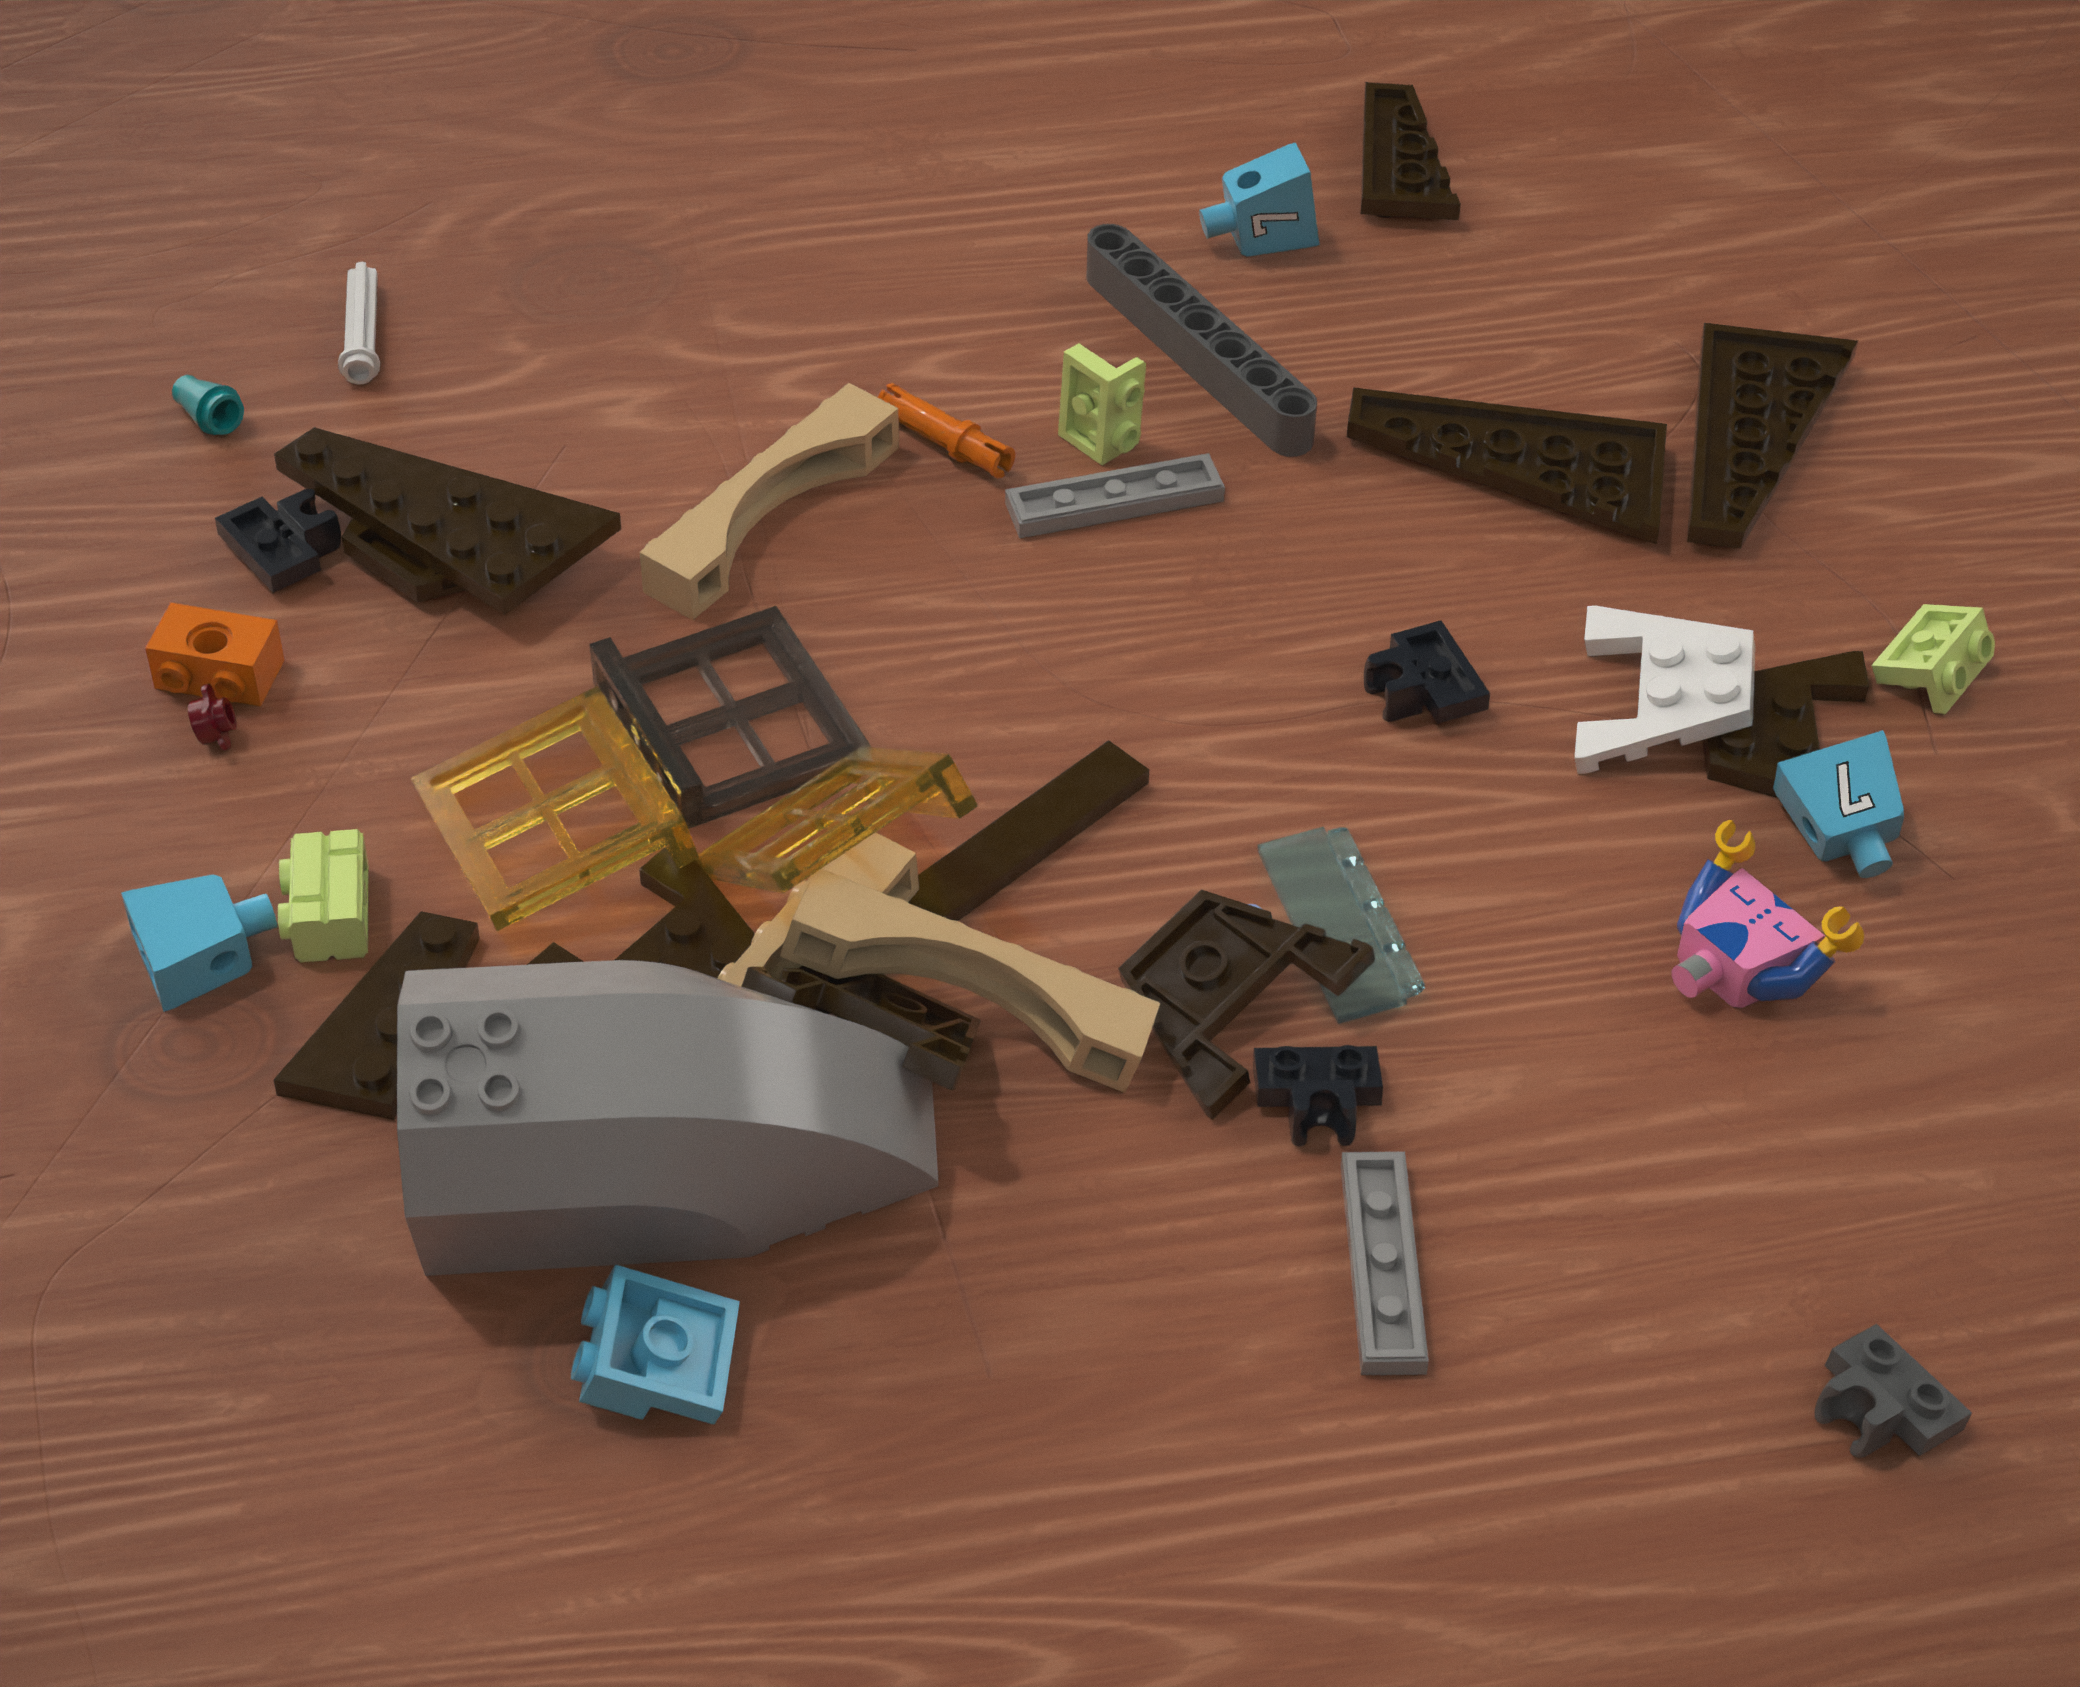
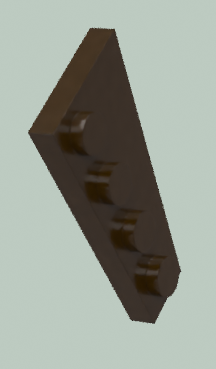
[1360,82,1461,220]
[273,911,480,1120]

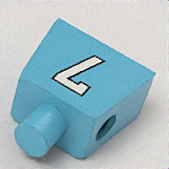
[1199,142,1319,257]
[1773,730,1904,878]

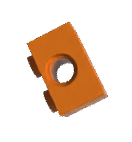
[145,602,285,706]

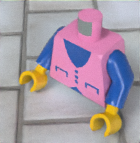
[1672,820,1864,1008]

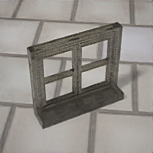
[589,606,873,830]

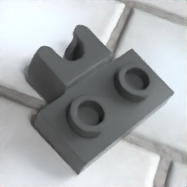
[1814,1324,1972,1458]

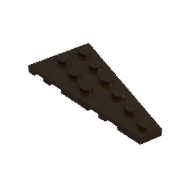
[1687,323,1858,548]
[1346,387,1667,545]
[274,427,621,615]

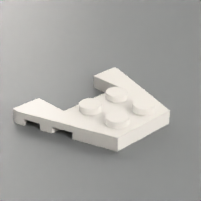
[1575,606,1755,774]

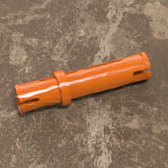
[878,383,1016,479]

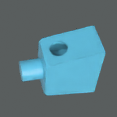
[121,874,277,1012]

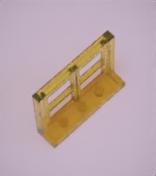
[411,686,700,931]
[694,746,979,894]

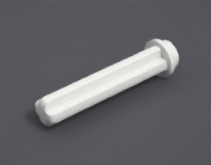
[338,262,380,385]

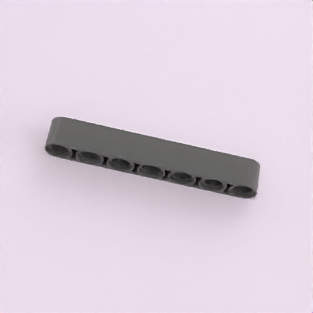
[1086,224,1317,457]

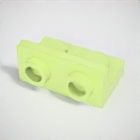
[1058,343,1146,465]
[1872,604,1995,714]

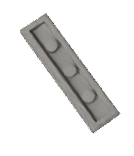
[1005,453,1225,538]
[1340,1152,1429,1375]

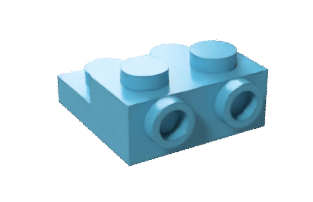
[571,1264,740,1425]

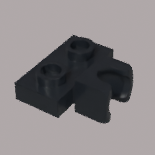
[215,489,342,593]
[1364,620,1490,724]
[1253,1045,1383,1147]

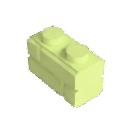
[278,829,369,963]

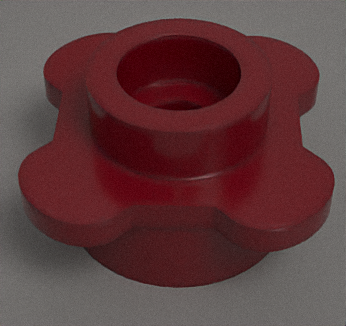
[188,684,237,751]

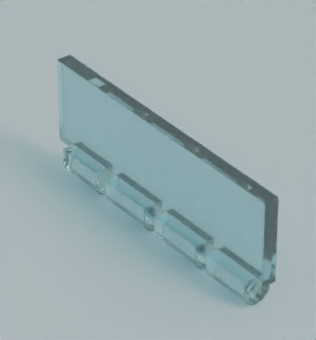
[1258,826,1425,1024]

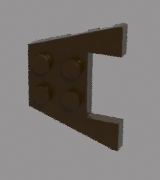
[1703,651,1869,798]
[527,839,755,978]
[1118,889,1375,1120]
[741,966,981,1090]

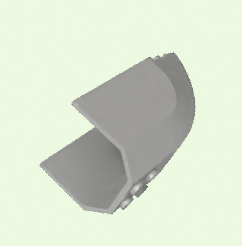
[397,960,938,1276]

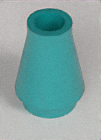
[172,375,244,435]

